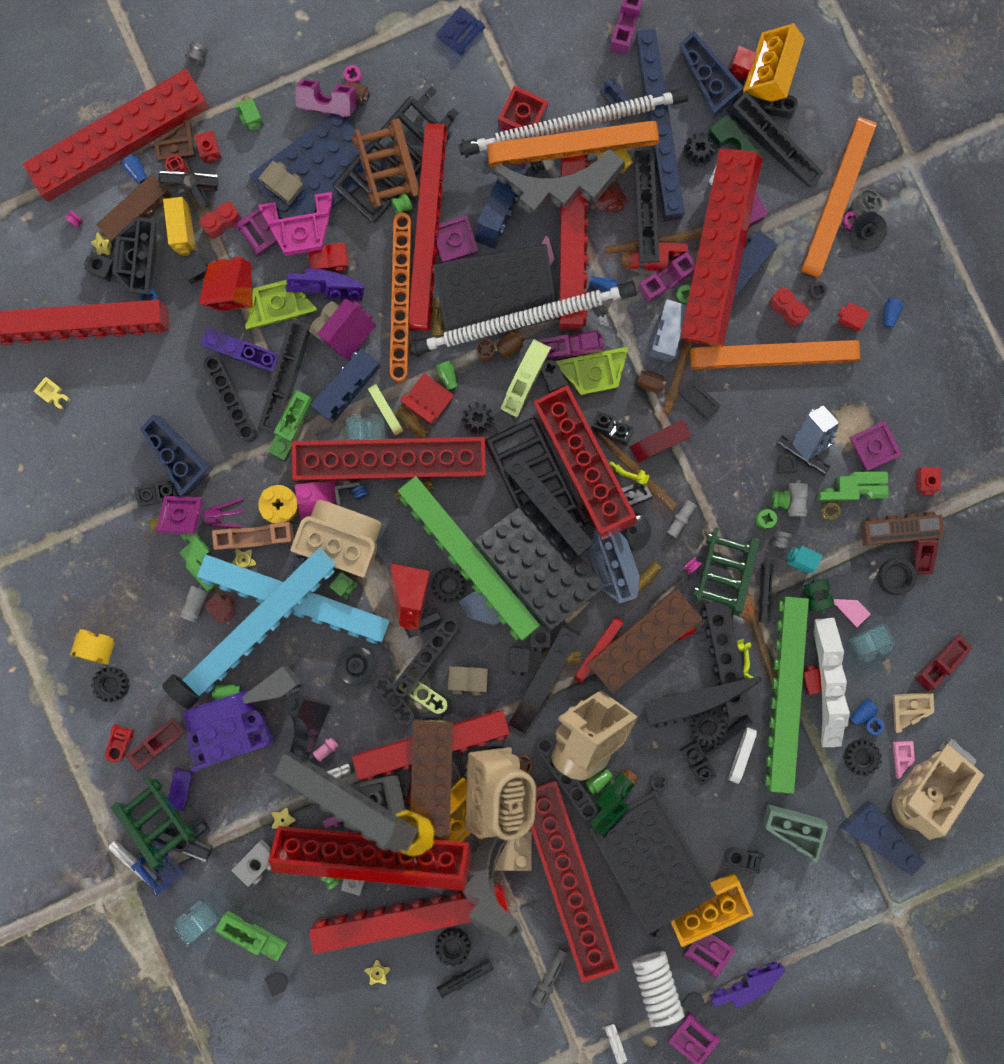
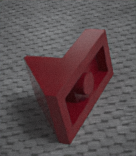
[912,540,939,575]

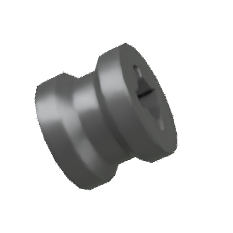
[185,42,208,65]
[771,531,793,550]

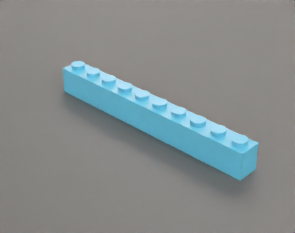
[183,547,336,696]
[197,555,390,644]

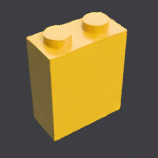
[163,197,196,256]

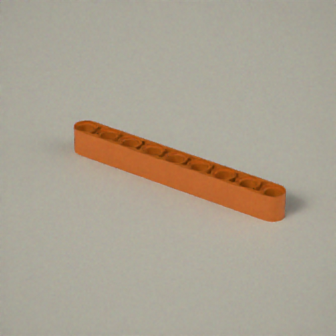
[800,117,877,278]
[487,121,660,167]
[390,213,412,383]
[690,340,861,369]

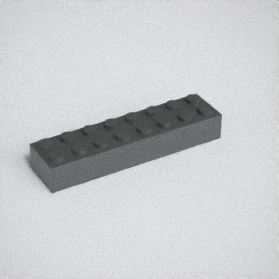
[274,754,418,852]

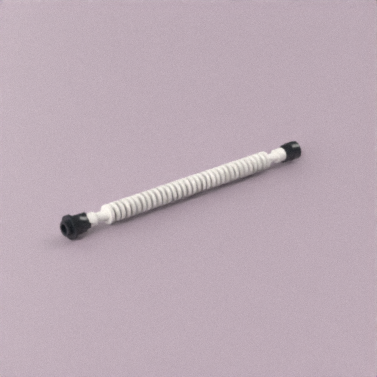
[458,86,688,159]
[409,280,637,358]

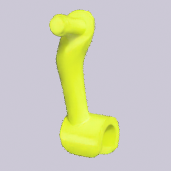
[609,461,650,485]
[737,639,753,679]

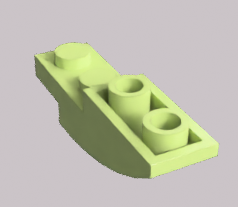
[500,339,551,417]

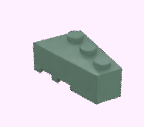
[763,804,828,863]

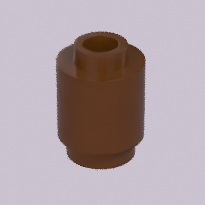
[343,81,370,105]
[496,331,525,358]
[637,370,666,394]

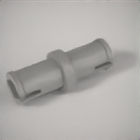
[666,500,697,538]

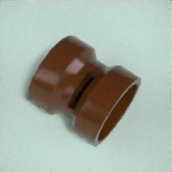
[476,339,495,361]
[517,754,532,774]

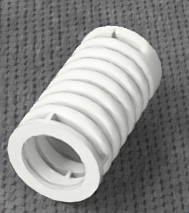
[632,951,684,1027]

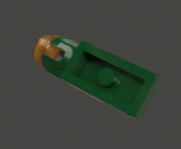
[589,768,639,836]

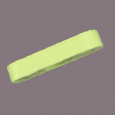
[368,384,403,436]
[398,675,448,714]

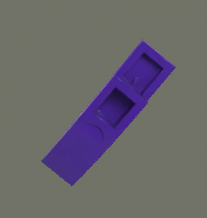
[286,268,365,300]
[200,327,279,372]
[710,962,785,1008]

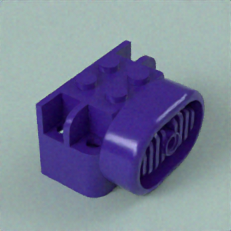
[183,690,275,771]

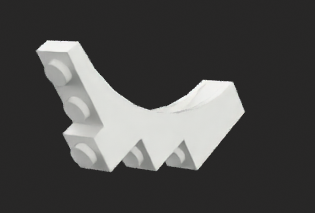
[813,618,850,748]

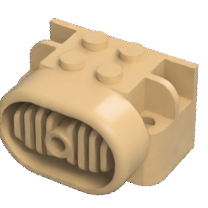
[290,500,382,579]
[551,690,638,780]
[892,744,984,840]
[465,747,536,841]

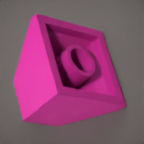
[295,482,337,521]

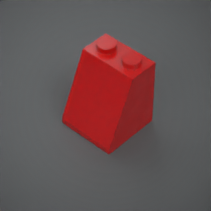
[199,256,253,312]
[390,564,430,630]

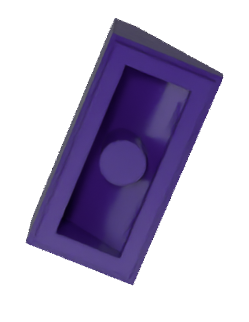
[168,768,194,811]

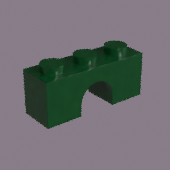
[707,115,763,159]

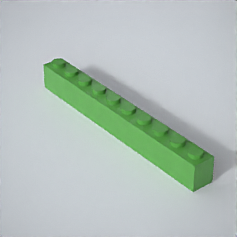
[398,476,540,642]
[765,597,809,794]

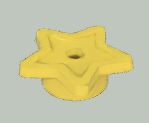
[91,232,112,255]
[232,549,256,569]
[272,807,296,829]
[365,960,390,985]

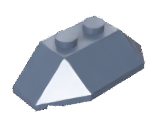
[588,530,640,604]
[459,577,527,625]

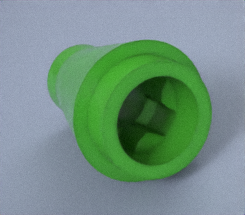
[436,360,458,390]
[583,769,613,795]

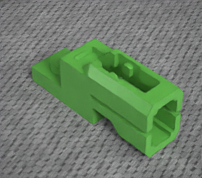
[268,390,314,461]
[817,472,888,501]
[179,534,219,592]
[215,911,287,961]

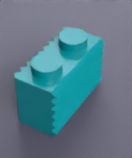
[786,546,823,574]

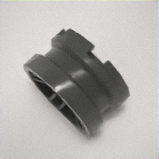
[851,188,883,217]

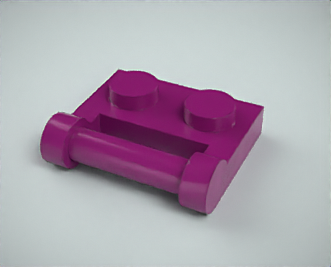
[235,208,278,257]
[683,934,735,978]
[668,1013,720,1064]

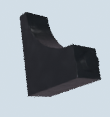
[282,692,331,760]

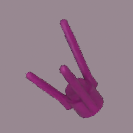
[204,498,244,529]

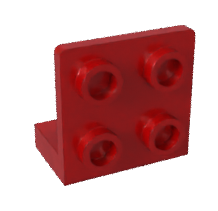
[400,373,454,426]

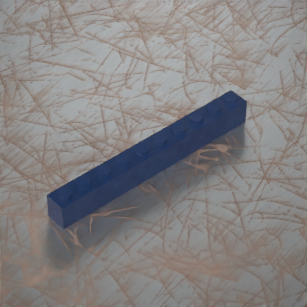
[635,28,685,221]

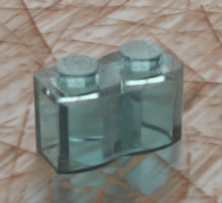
[346,414,386,440]
[848,623,896,662]
[173,900,220,946]

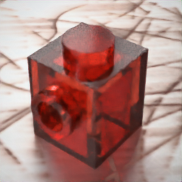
[203,593,236,623]

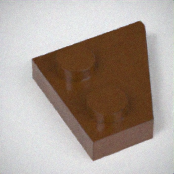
[154,119,196,162]

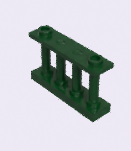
[692,527,760,616]
[110,777,196,870]

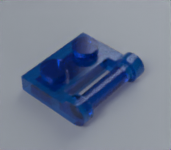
[436,6,486,56]
[130,843,184,897]

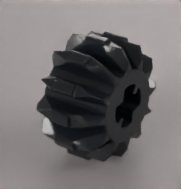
[683,133,716,166]
[461,402,494,435]

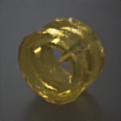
[822,502,841,520]

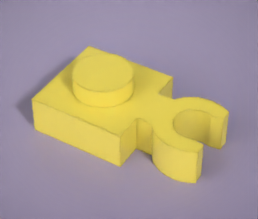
[34,377,70,410]

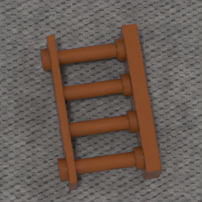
[351,118,420,207]

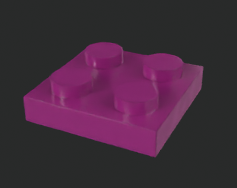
[437,215,479,262]
[849,421,902,472]
[156,496,203,535]

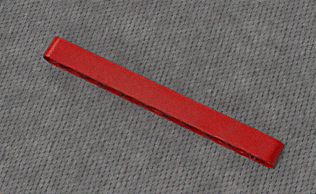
[408,124,447,331]

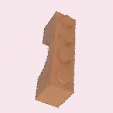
[212,522,294,551]

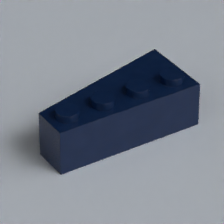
[679,31,744,119]
[475,165,527,249]
[733,230,778,300]
[310,349,381,424]
[140,415,213,497]
[839,801,926,876]

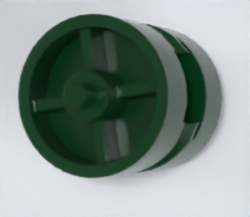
[803,576,835,614]

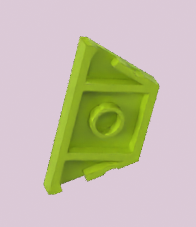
[245,280,318,331]
[556,347,628,396]

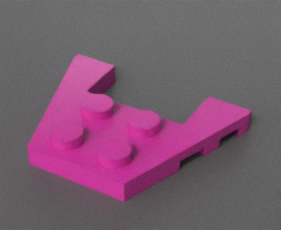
[259,192,333,256]

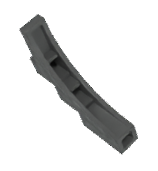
[495,149,625,215]
[463,836,523,947]

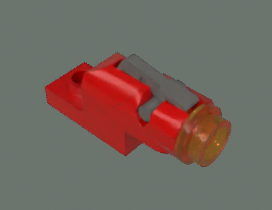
[621,243,688,276]

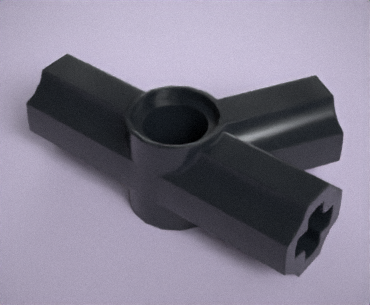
[158,170,218,211]
[154,818,213,862]

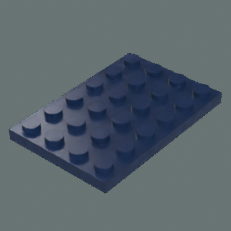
[249,114,385,219]

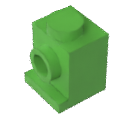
[235,98,264,131]
[329,572,359,599]

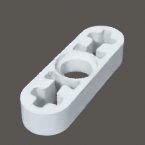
[729,727,757,784]

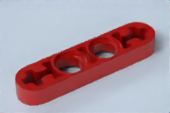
[573,617,624,683]

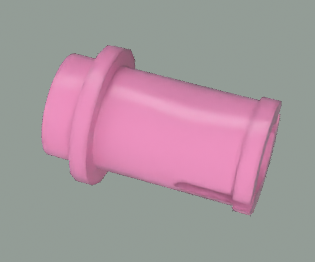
[313,738,338,762]

